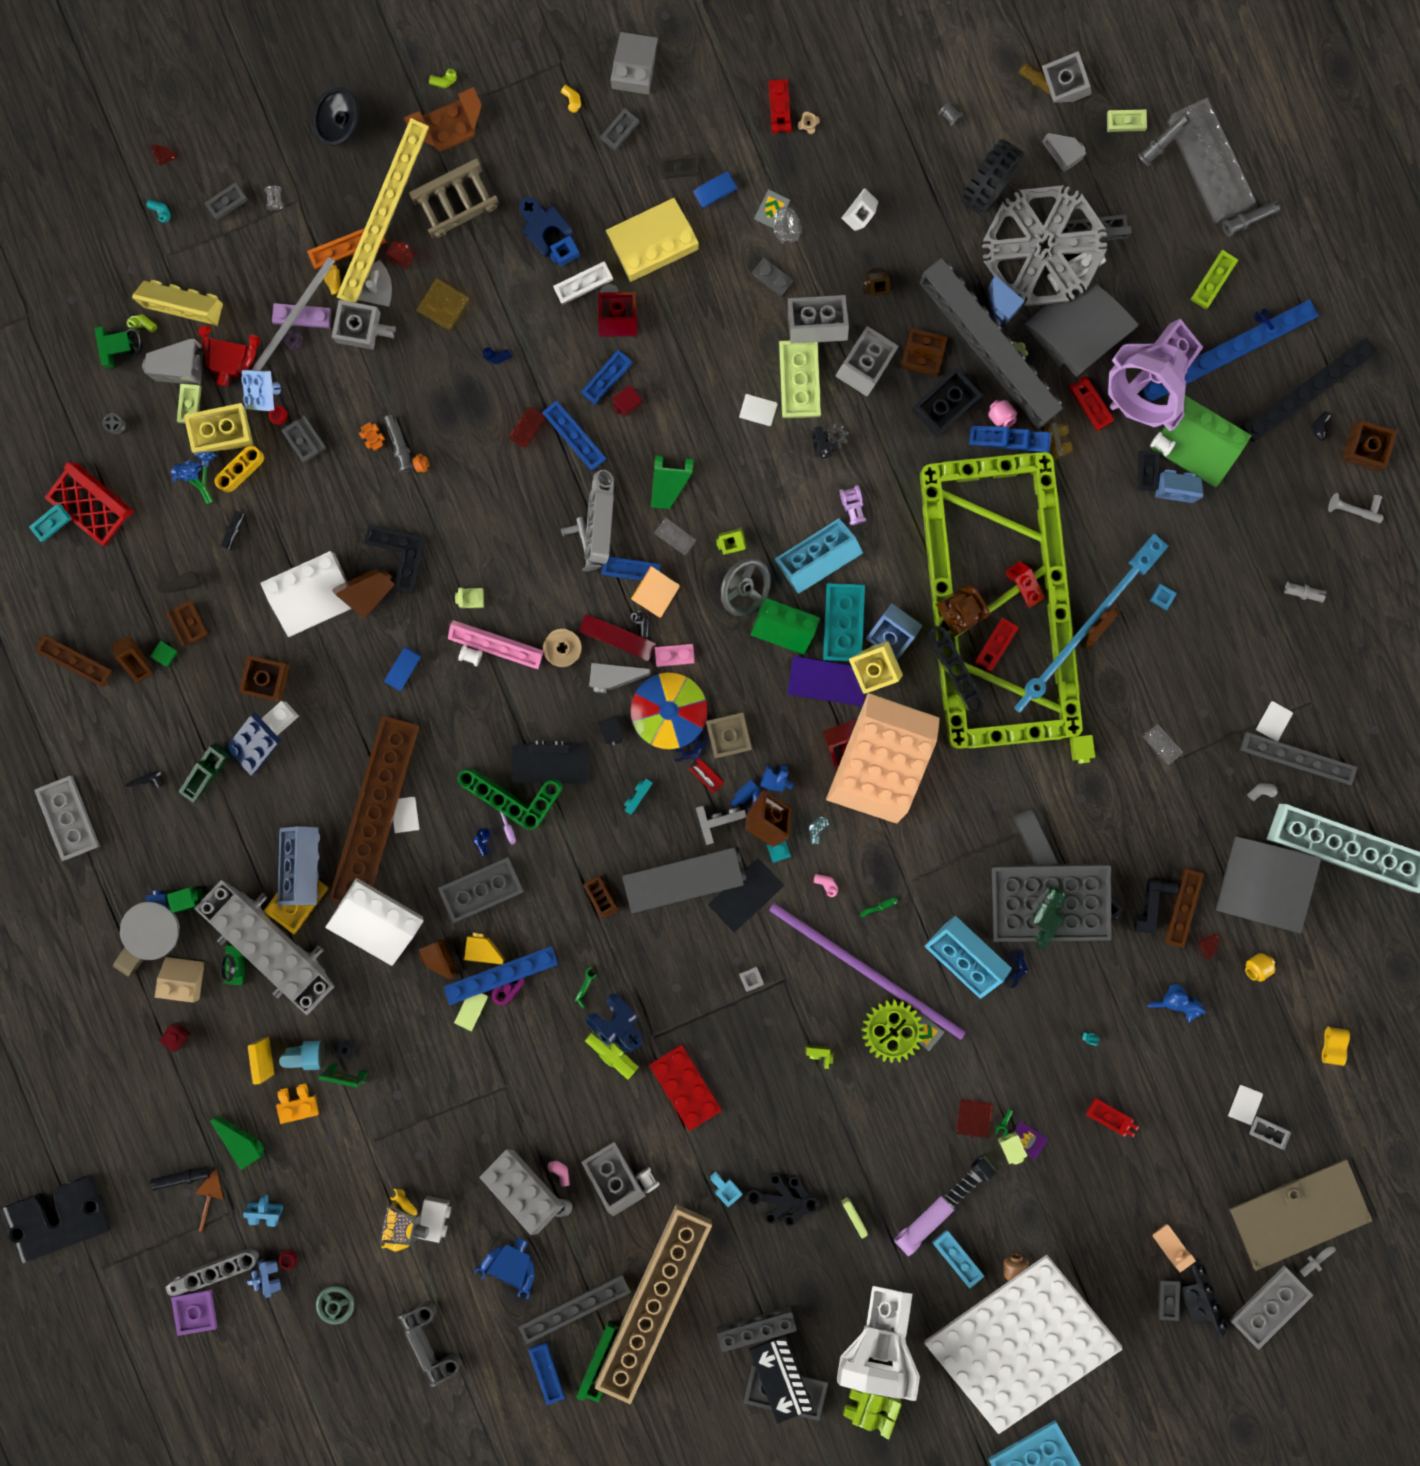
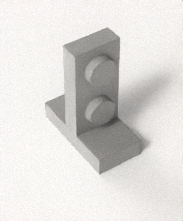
[696,806,746,845]

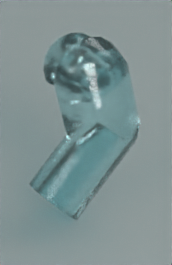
[810,817,829,844]

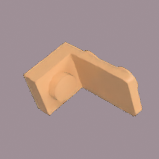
[1152,1224,1196,1272]

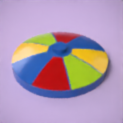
[631,673,707,749]

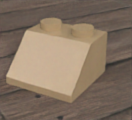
[155,957,205,1003]

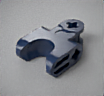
[519,197,573,257]
[585,993,642,1053]

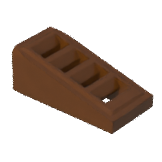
[583,875,620,919]

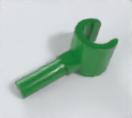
[995,1110,1013,1137]

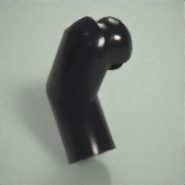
[631,611,650,637]

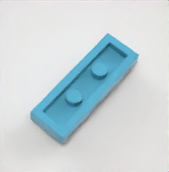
[932,1229,984,1289]

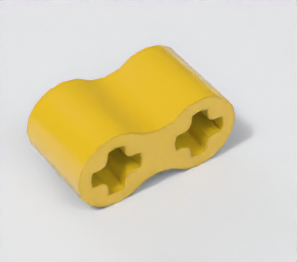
[1322,1027,1350,1066]

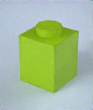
[1070,735,1095,764]

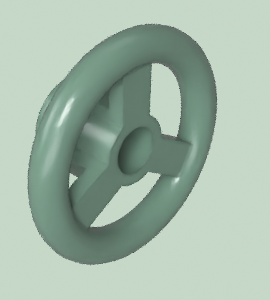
[316,1286,354,1325]

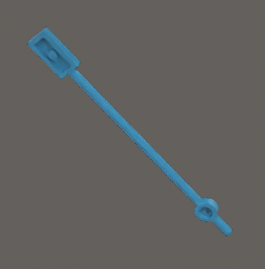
[1014,534,1168,712]

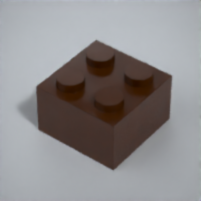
[1342,420,1398,472]
[238,655,290,702]

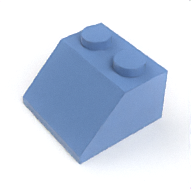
[987,276,1024,327]
[1155,470,1203,503]
[866,603,923,660]

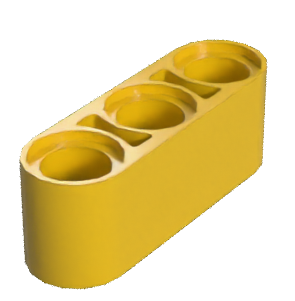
[215,446,264,493]

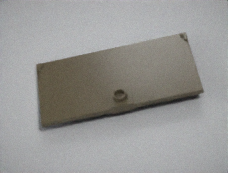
[1229,1159,1372,1271]

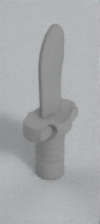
[1300,1247,1336,1277]

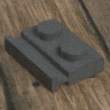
[281,415,327,463]

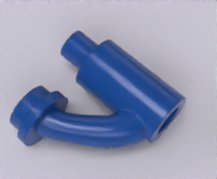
[730,779,760,814]

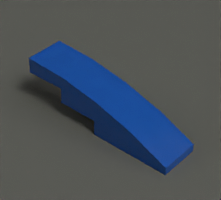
[969,426,1051,453]

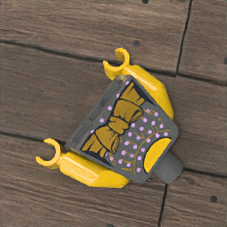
[379,1189,429,1252]

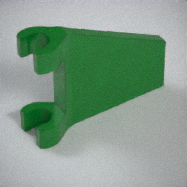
[651,455,694,509]

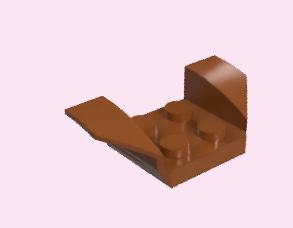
[404,87,482,152]

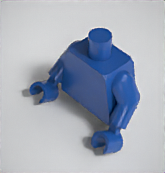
[474,1238,534,1299]

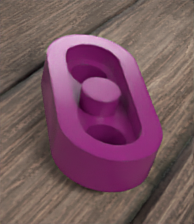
[492,978,524,1005]

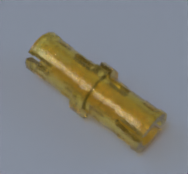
[1018,63,1050,95]

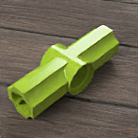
[585,1032,639,1080]

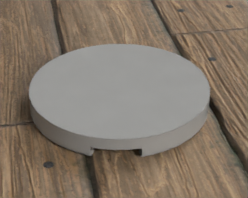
[120,901,180,960]

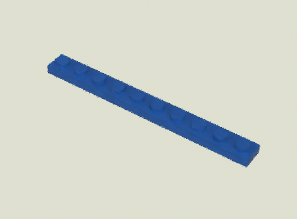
[1141,299,1319,403]

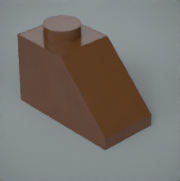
[112,635,153,683]

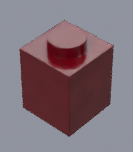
[612,385,642,417]
[159,1022,192,1052]

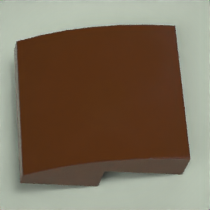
[901,328,947,377]

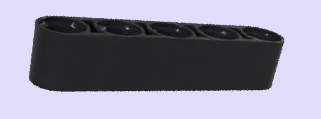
[928,626,984,713]

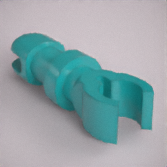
[1082,1032,1099,1046]

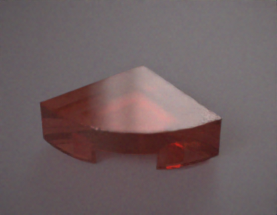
[150,145,177,166]
[1198,934,1218,960]

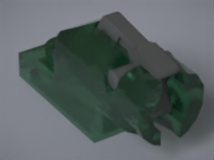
[1032,885,1066,951]

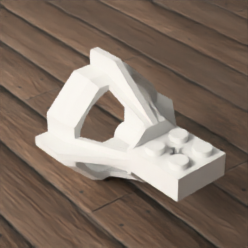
[837,1286,920,1401]

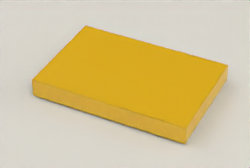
[263,879,329,934]
[248,1036,275,1085]

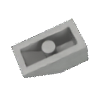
[1042,133,1086,172]

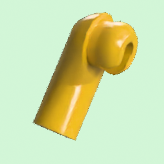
[561,85,581,113]

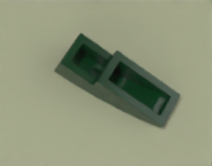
[179,743,231,804]

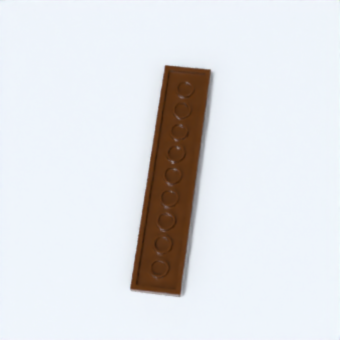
[329,715,420,903]

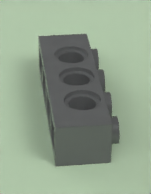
[716,1306,797,1352]

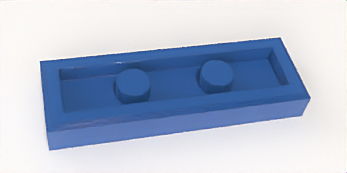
[581,349,633,406]

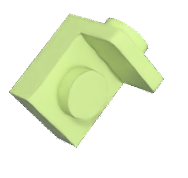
[455,588,484,609]

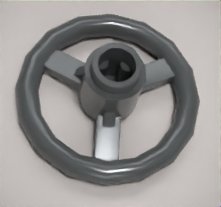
[721,558,771,617]

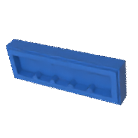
[601,556,661,581]
[528,1341,566,1405]

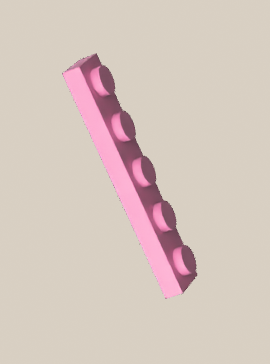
[448,620,544,669]

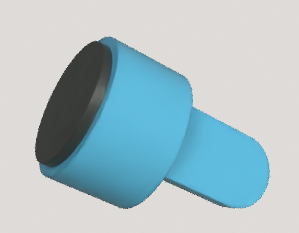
[279,1040,326,1070]

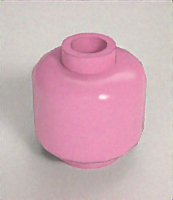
[988,400,1017,428]

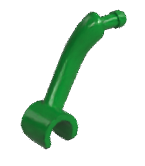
[575,967,597,1008]

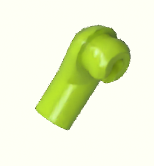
[429,69,457,88]
[127,315,157,333]

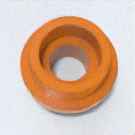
[413,454,429,473]

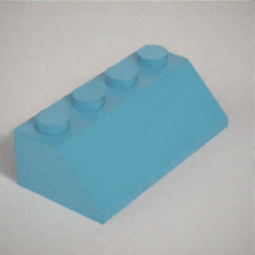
[775,519,863,594]
[924,916,1012,999]

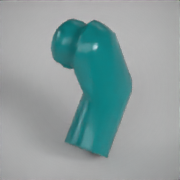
[147,199,171,223]

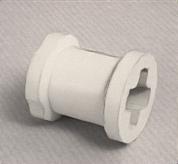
[1150,432,1176,456]
[459,644,483,667]
[635,1167,659,1193]

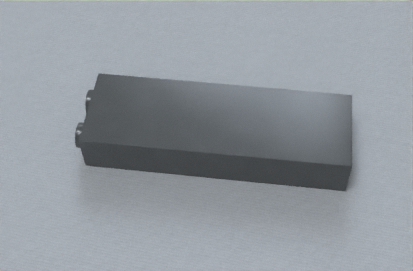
[622,847,746,914]

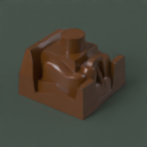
[935,584,989,637]

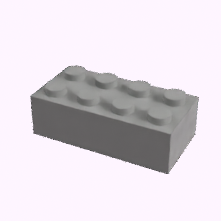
[479,1149,564,1235]

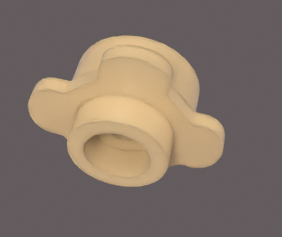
[798,112,820,134]

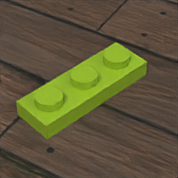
[1190,250,1238,309]

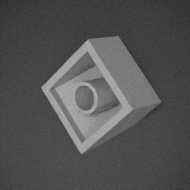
[1042,51,1092,103]

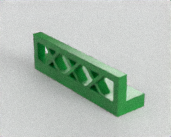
[576,1321,620,1403]

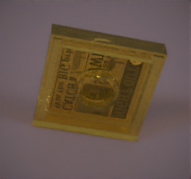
[416,278,469,331]

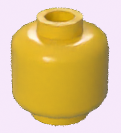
[1245,953,1275,982]

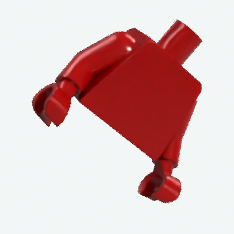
[198,326,260,387]

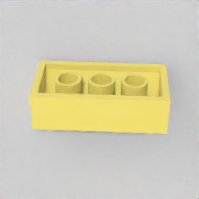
[132,280,223,326]

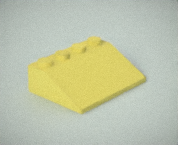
[606,198,699,282]

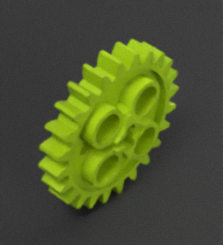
[861,999,925,1063]

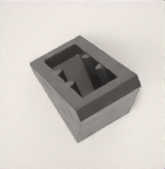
[1249,1116,1291,1150]

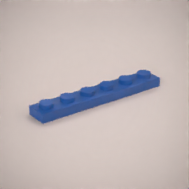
[444,946,558,1005]

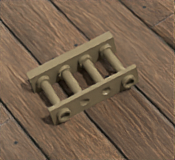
[409,158,500,239]

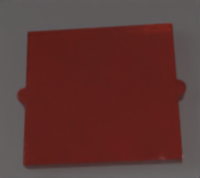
[956,1100,992,1138]

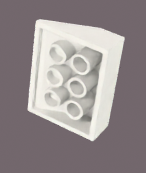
[260,551,352,637]
[325,878,424,966]

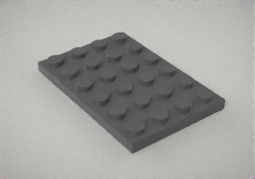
[992,863,1111,942]

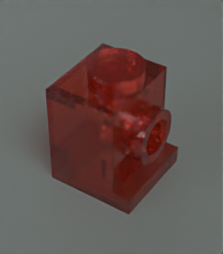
[386,241,416,269]

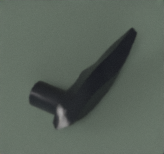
[125,771,164,788]

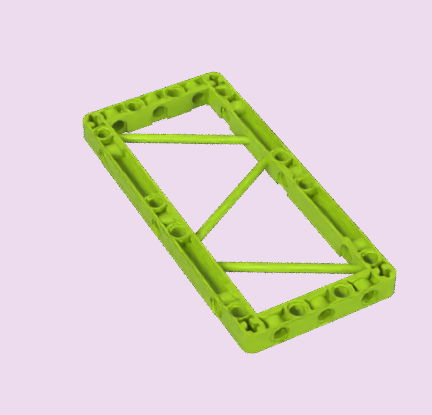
[920,452,1083,749]

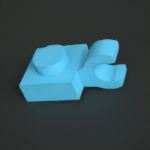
[710,1171,742,1207]

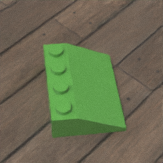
[1151,396,1252,488]

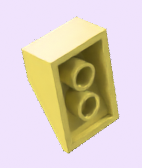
[184,403,253,453]

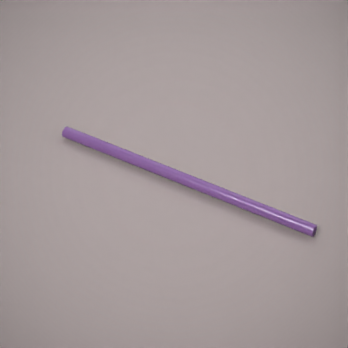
[769,903,966,1040]

